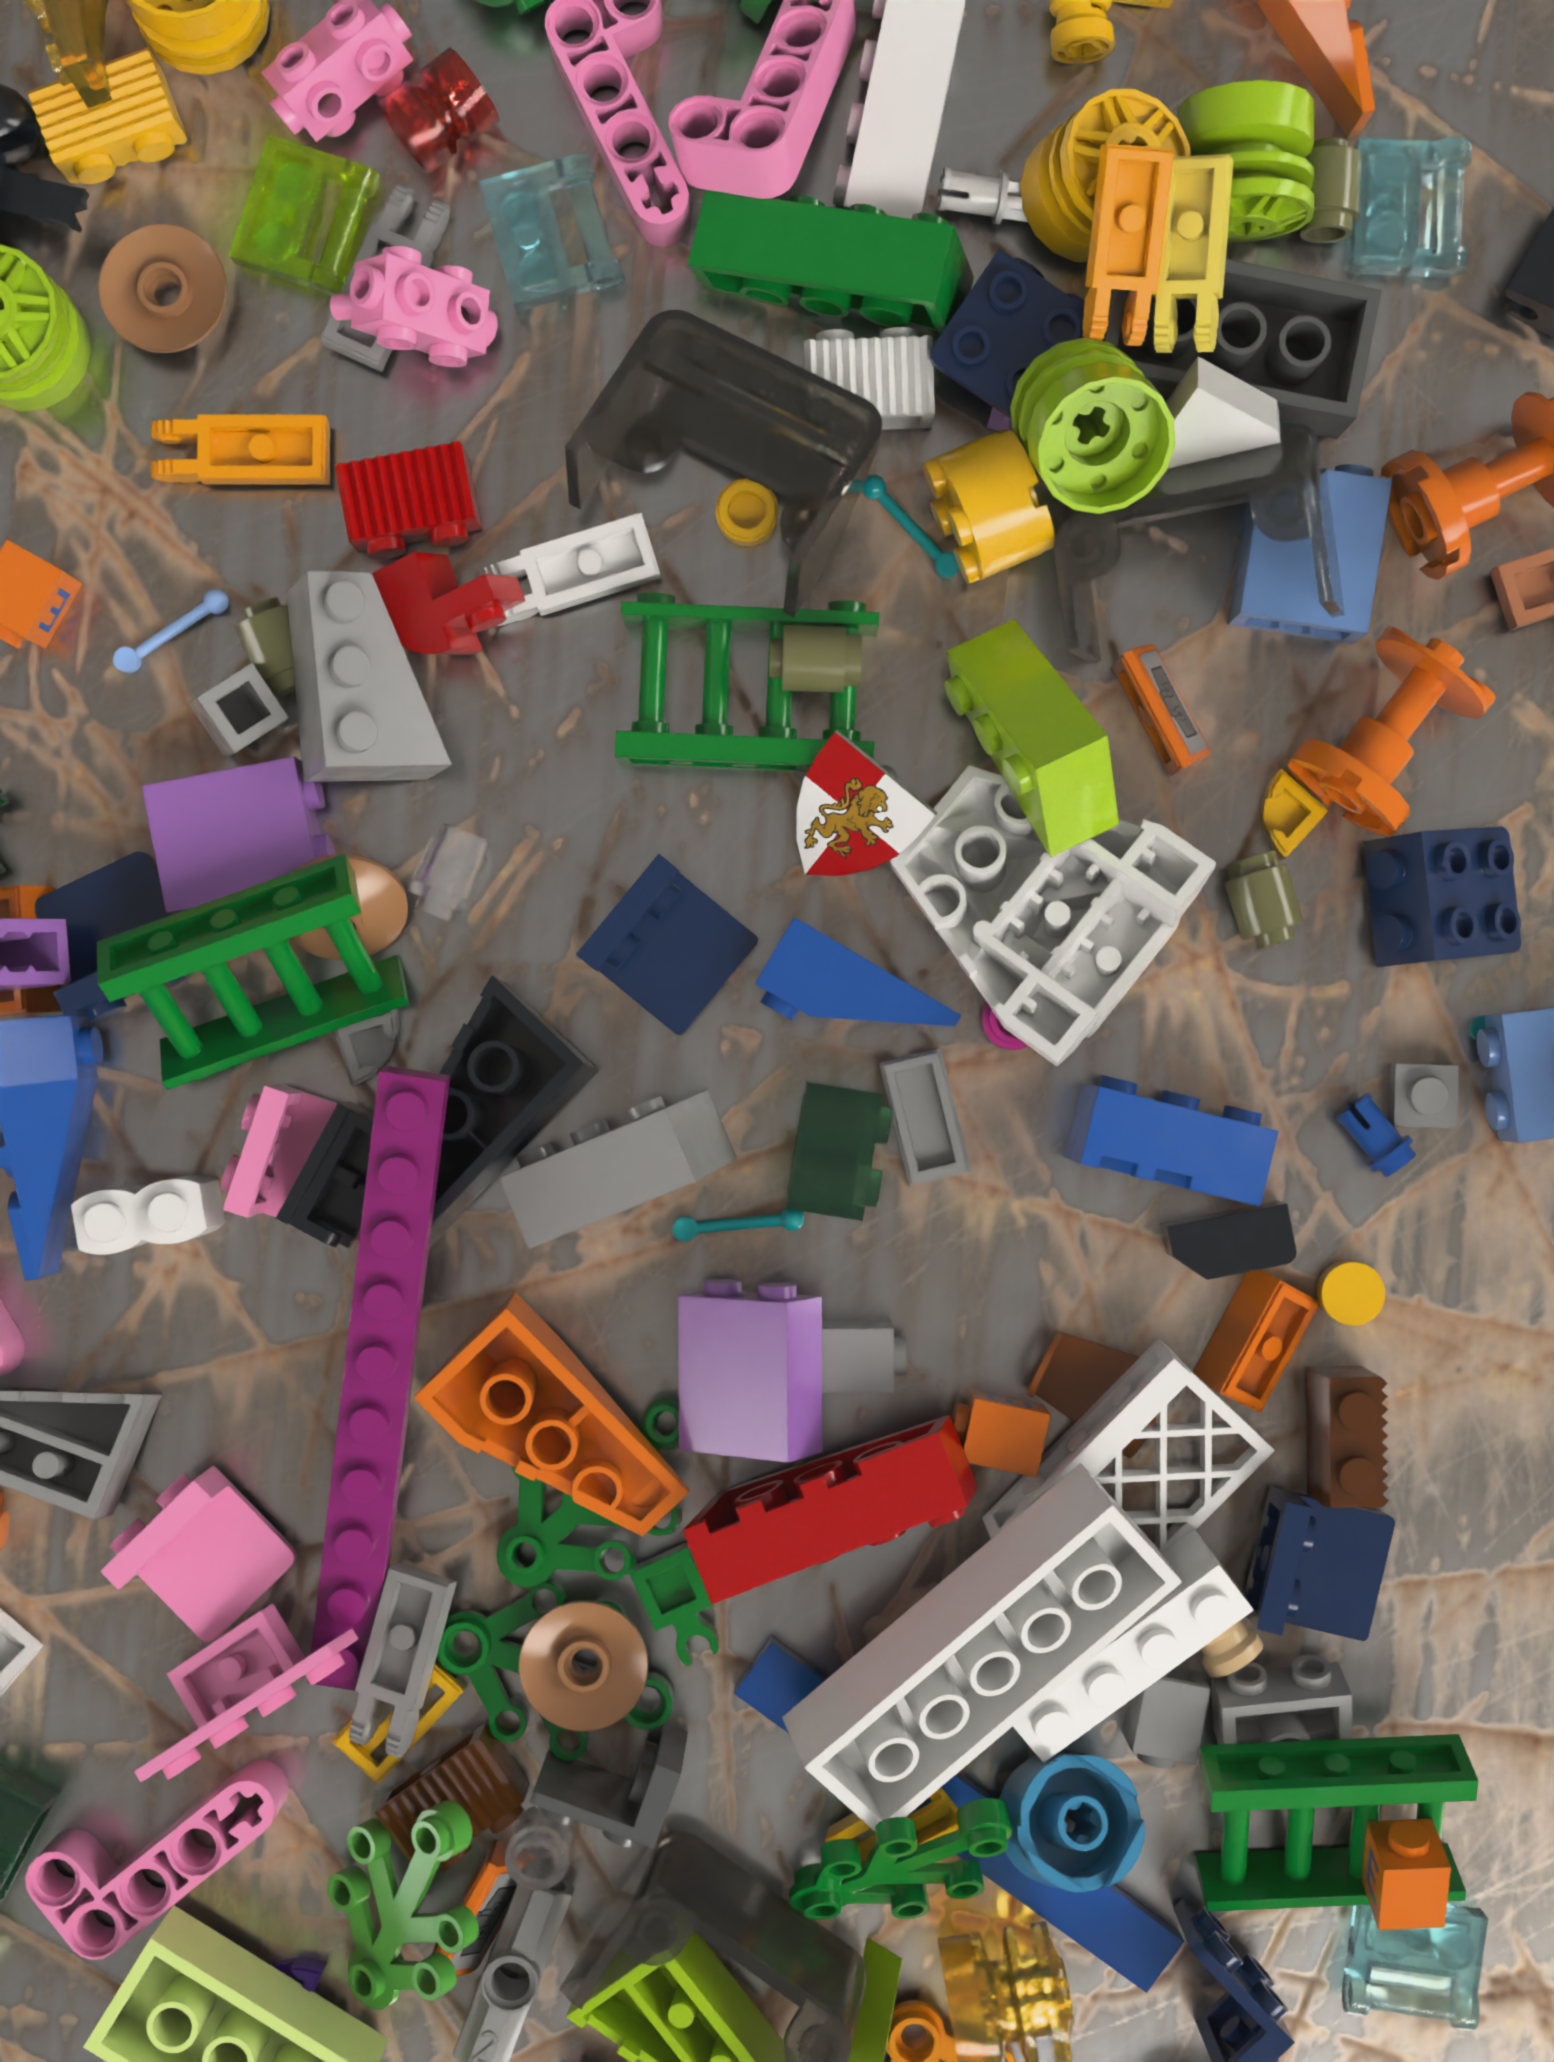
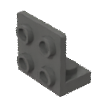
[530,1724,688,1849]

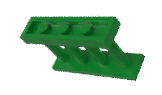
[615,592,880,772]
[97,854,409,1090]
[1195,1734,1479,1912]

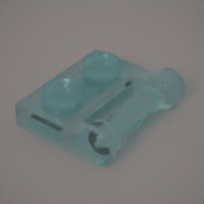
[1347,137,1472,277]
[479,153,625,312]
[1342,1904,1488,2031]

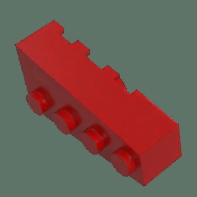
[683,1415,978,1605]

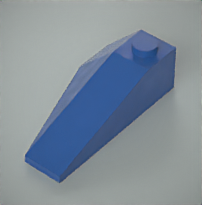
[0,1015,103,1281]

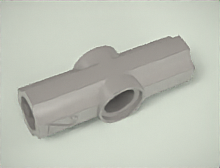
[453,1867,574,2062]

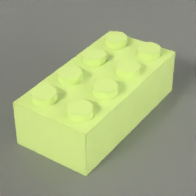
[83,1905,389,2062]

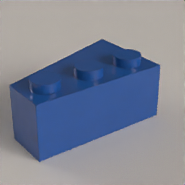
[1063,1075,1279,1206]

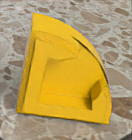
[1260,768,1328,860]

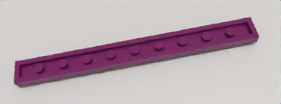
[307,1065,450,1691]

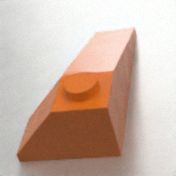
[1255,0,1376,138]
[413,1292,689,1537]

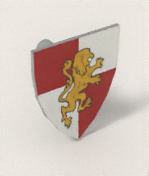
[796,730,937,876]

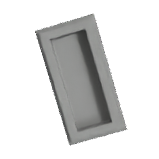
[878,1048,971,1187]

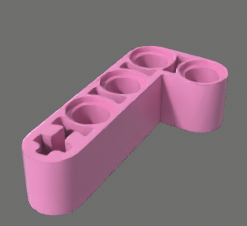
[544,0,692,247]
[668,0,858,199]
[25,1760,289,1960]

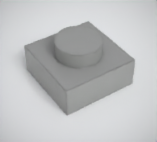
[1387,1063,1459,1129]

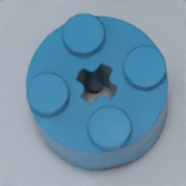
[999,1752,1145,1893]

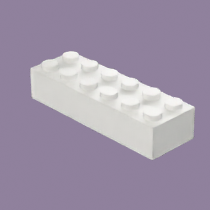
[782,1463,1182,1831]

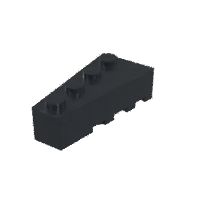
[359,975,598,1249]

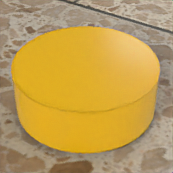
[715,478,779,547]
[1316,1260,1385,1326]

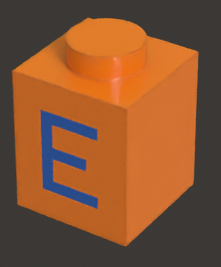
[0,539,83,649]
[951,1388,1051,1478]
[1362,1818,1451,1930]

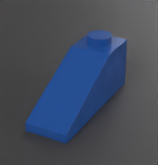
[755,917,961,1027]

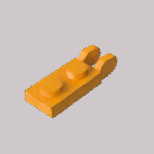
[1082,144,1174,346]
[151,414,330,485]

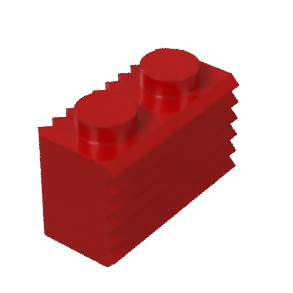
[334,441,482,559]

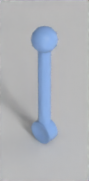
[113,589,229,673]

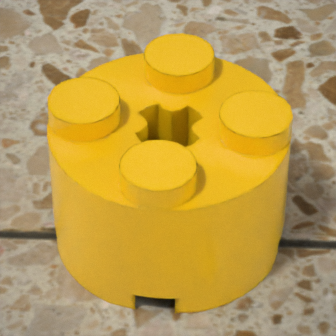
[922,428,1055,584]

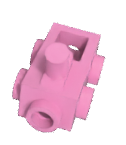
[261,0,413,143]
[330,246,498,367]

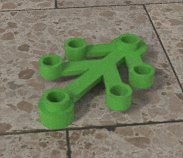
[327,1800,479,2010]

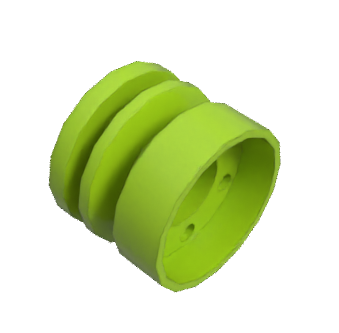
[1176,80,1314,243]
[0,245,92,412]
[1010,338,1175,514]

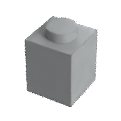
[188,663,289,757]
[822,1320,906,1394]
[1122,1666,1211,1769]

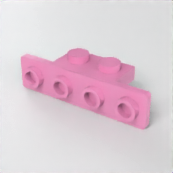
[134,1604,359,1783]

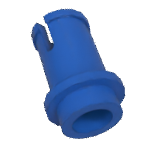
[1335,1093,1416,1177]

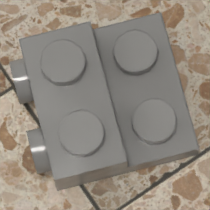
[1211,1655,1352,1744]

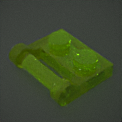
[229,134,381,298]

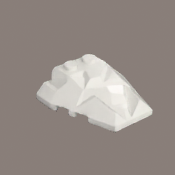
[890,765,1216,1066]

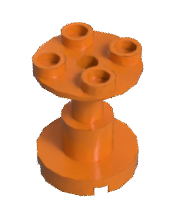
[1380,392,1554,580]
[1288,626,1496,837]

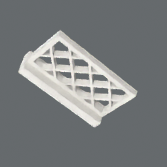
[982,1338,1275,1553]

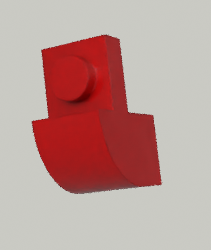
[372,551,525,655]

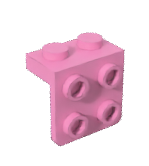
[221,1084,360,1241]
[100,1465,297,1642]

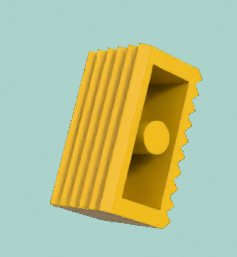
[27,47,188,184]

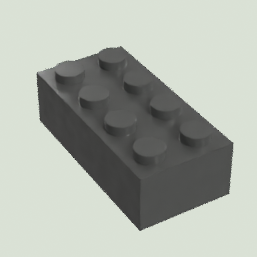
[1102,259,1382,439]

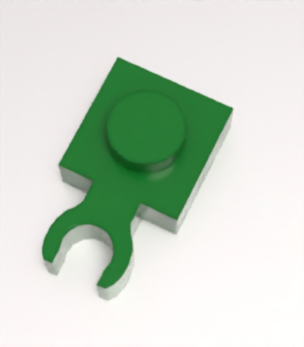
[630,1542,719,1666]

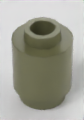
[1300,137,1362,243]
[235,597,295,698]
[769,625,862,693]
[1224,850,1305,949]

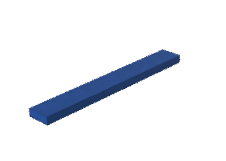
[734,1636,1184,1993]

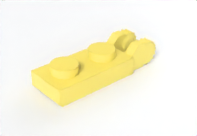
[1152,154,1234,353]

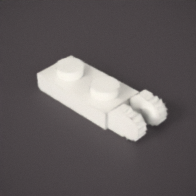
[475,513,661,626]

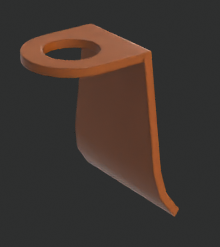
[1027,1331,1156,1459]

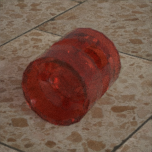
[377,47,500,175]

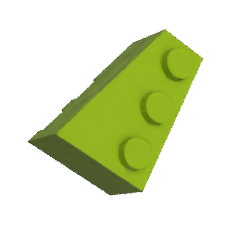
[944,619,1119,858]
[566,1908,797,2062]

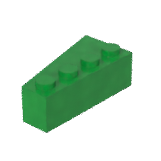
[687,190,974,344]

